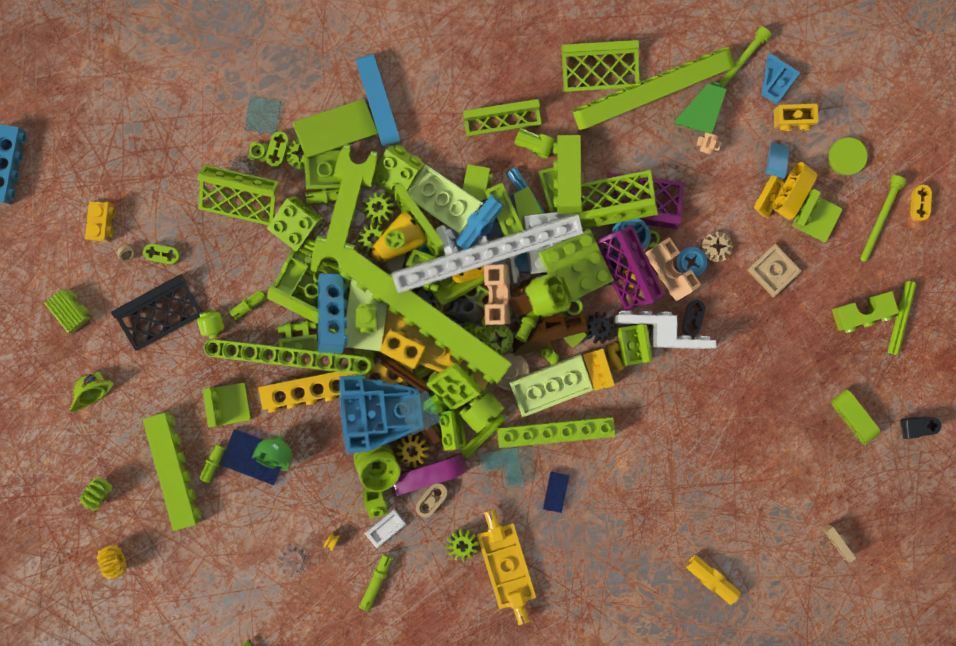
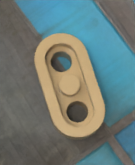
[416,483,447,517]

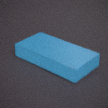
[766,142,790,179]

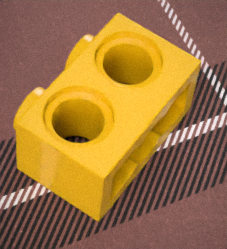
[379,329,426,370]

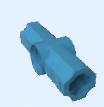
[455,195,505,250]

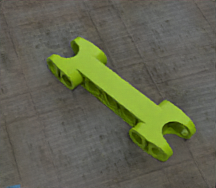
[311,144,378,280]

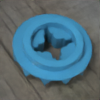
[676,247,707,277]

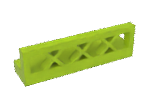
[463,99,542,137]

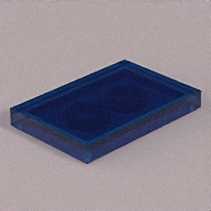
[220,429,282,485]

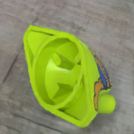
[69,372,114,412]

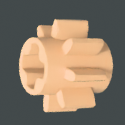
[697,133,722,155]

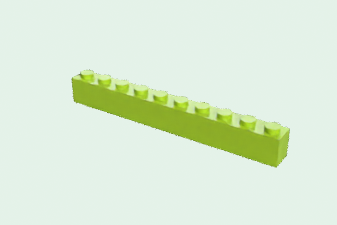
[338,249,511,384]

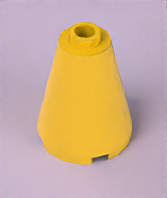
[371,212,426,262]

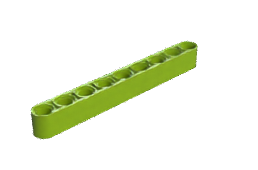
[572,47,735,130]
[204,339,375,375]

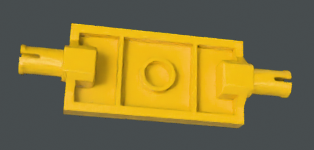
[477,509,536,625]

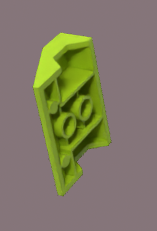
[267,247,352,333]

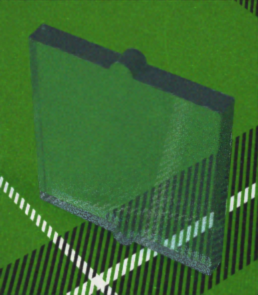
[245,97,281,134]
[397,390,441,435]

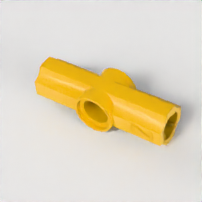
[685,554,741,605]

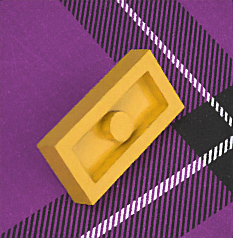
[754,175,784,218]

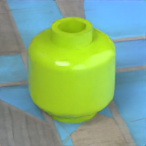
[197,309,225,339]

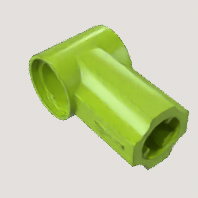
[514,128,555,159]

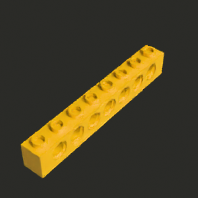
[258,360,414,413]

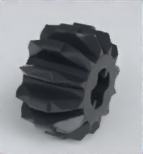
[586,312,616,344]

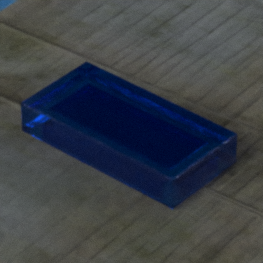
[543,471,570,513]

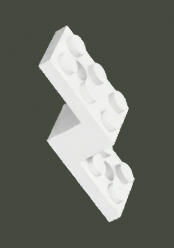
[614,311,716,349]

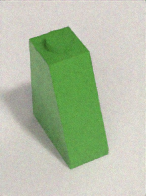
[673,81,727,134]

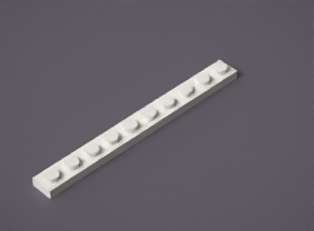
[392,214,583,293]

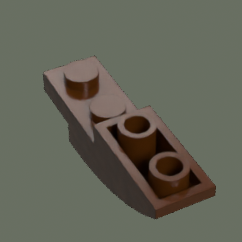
[513,313,588,356]

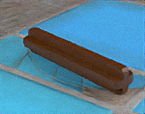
[380,356,431,395]

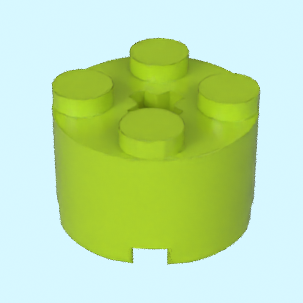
[526,272,572,316]
[458,387,504,433]

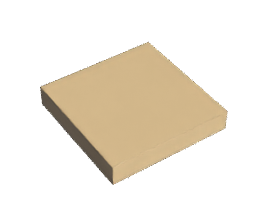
[747,243,802,297]

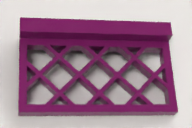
[604,172,684,229]
[596,225,665,311]

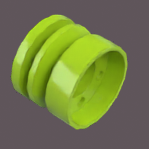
[353,443,400,492]

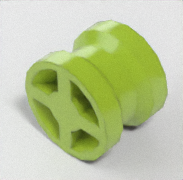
[385,229,405,250]

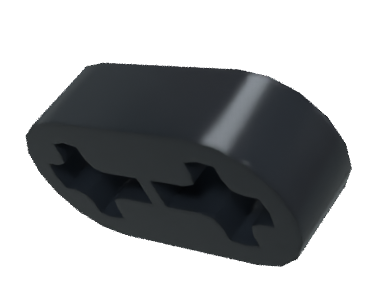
[682,300,705,336]

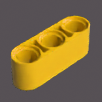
[773,162,817,220]

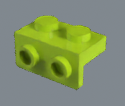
[617,324,653,366]
[439,409,466,451]

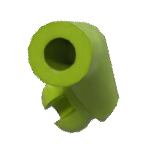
[540,347,560,365]

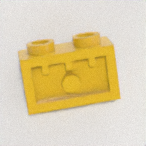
[85,201,116,242]
[583,349,615,391]

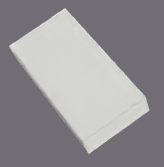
[365,509,407,548]

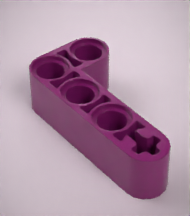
[391,453,468,496]

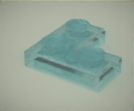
[479,447,524,489]

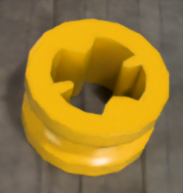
[324,532,340,551]

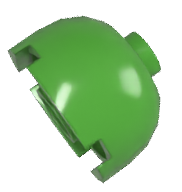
[252,436,293,471]

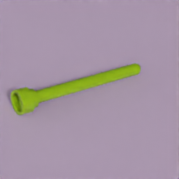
[719,26,772,88]
[860,175,907,262]

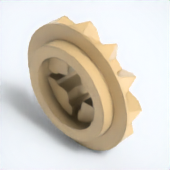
[702,231,733,262]

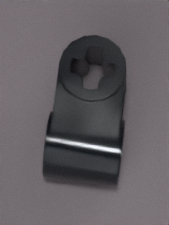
[900,417,941,439]

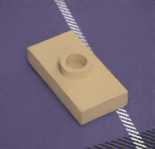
[823,524,856,562]

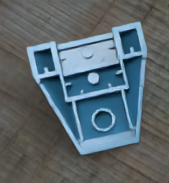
[339,375,423,454]

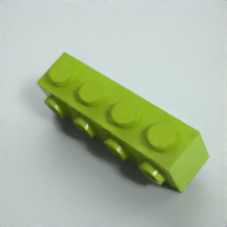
[553,135,581,214]

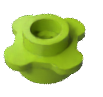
[248,142,268,162]

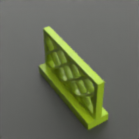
[561,40,640,92]
[198,164,279,225]
[578,170,658,229]

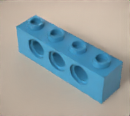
[0,124,27,205]
[318,273,348,353]

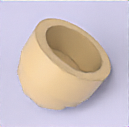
[117,245,134,262]

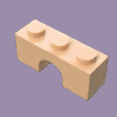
[646,237,701,301]
[484,265,510,325]

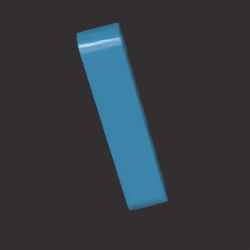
[355,53,401,147]

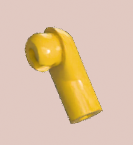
[607,342,625,371]

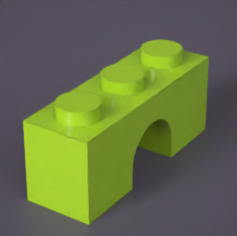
[832,291,899,333]

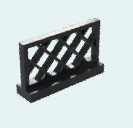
[111,274,202,351]

